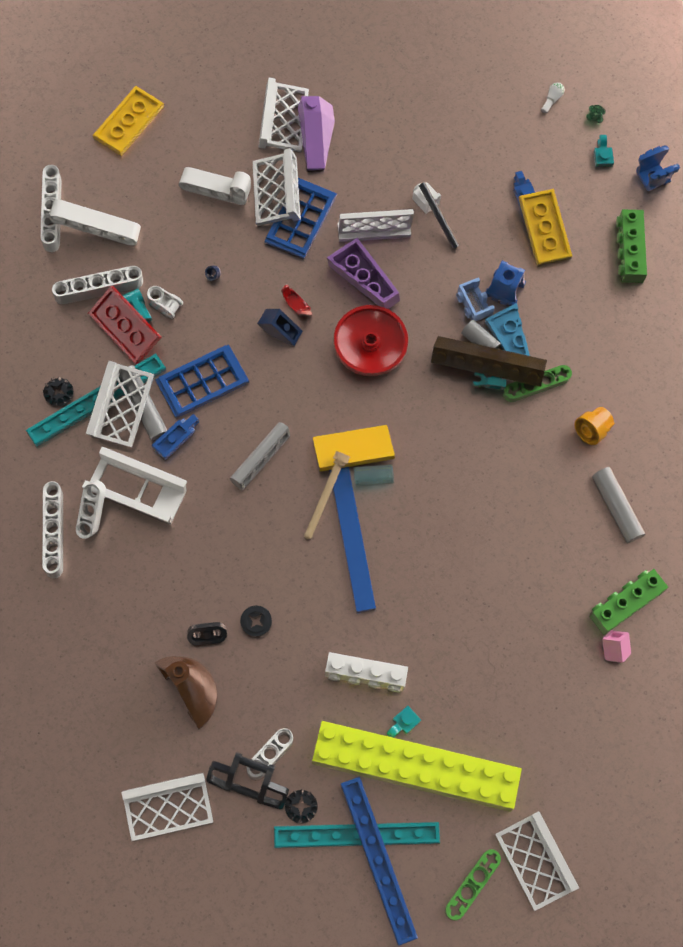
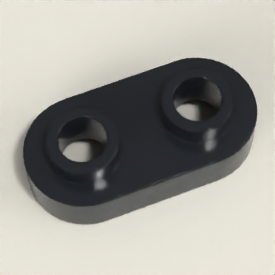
[187,622,227,645]

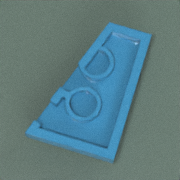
[485,303,530,356]

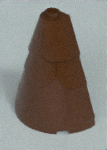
[155,656,217,730]

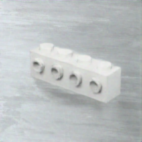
[325,652,408,692]

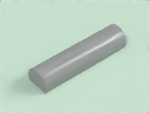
[119,365,167,441]
[230,422,290,490]
[592,467,645,544]

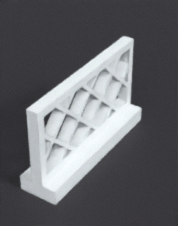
[258,78,309,152]
[253,148,301,226]
[337,209,414,242]
[86,361,154,447]
[121,773,213,841]
[495,811,579,911]

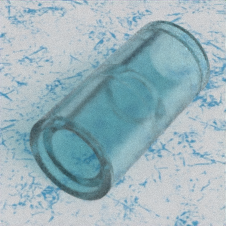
[353,464,394,486]

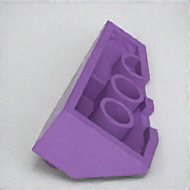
[298,96,335,170]

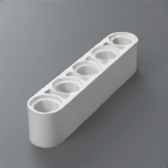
[41,165,62,252]
[49,200,141,245]
[52,266,143,304]
[42,481,63,579]

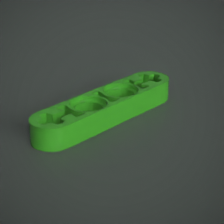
[503,365,572,402]
[445,849,501,921]

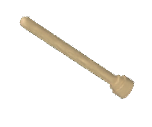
[304,451,350,540]

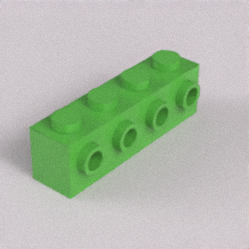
[616,209,647,283]
[589,569,669,635]

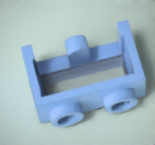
[456,277,495,321]

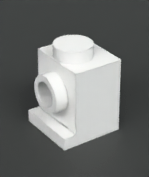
[412,182,441,214]

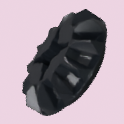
[43,377,74,406]
[240,605,272,637]
[285,789,318,823]

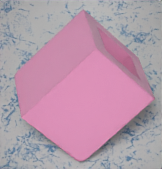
[602,630,631,663]

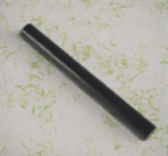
[418,182,459,249]

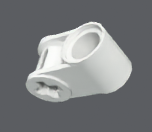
[147,286,183,319]

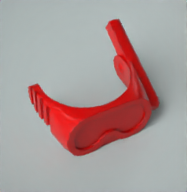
[281,284,312,316]

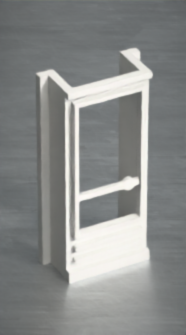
[82,447,187,525]

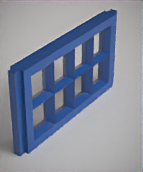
[265,178,337,259]
[155,344,249,418]

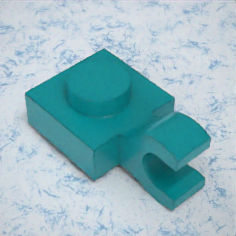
[594,135,614,167]
[473,372,507,390]
[386,706,421,738]

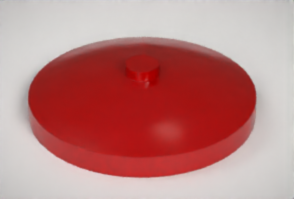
[334,305,408,376]

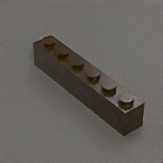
[431,336,547,387]

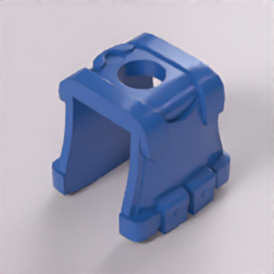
[636,145,680,191]
[486,260,526,306]

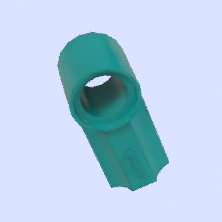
[122,289,152,323]

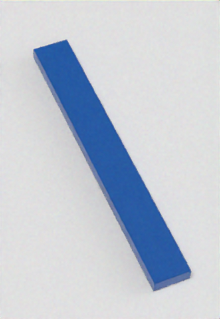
[329,467,376,613]
[340,776,418,946]

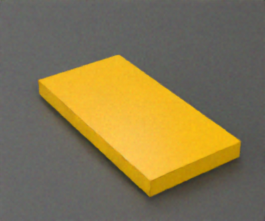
[93,86,164,156]
[518,189,572,266]
[313,425,395,472]

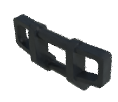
[206,752,289,809]

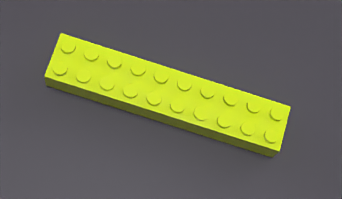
[312,721,522,812]

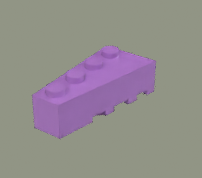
[327,238,400,309]

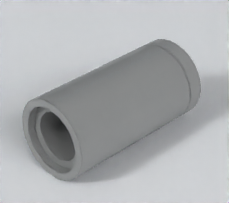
[461,320,501,349]

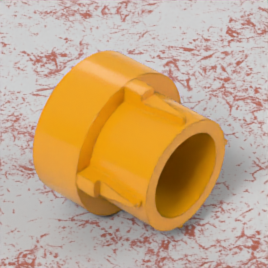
[574,407,615,445]

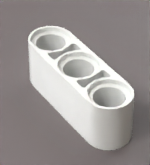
[76,481,106,539]
[247,728,293,780]

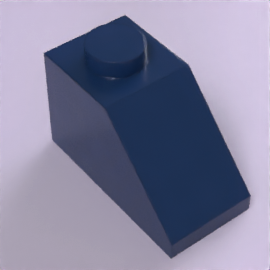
[257,309,303,346]

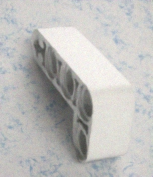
[179,167,251,205]

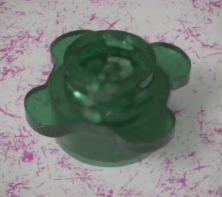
[586,105,606,123]

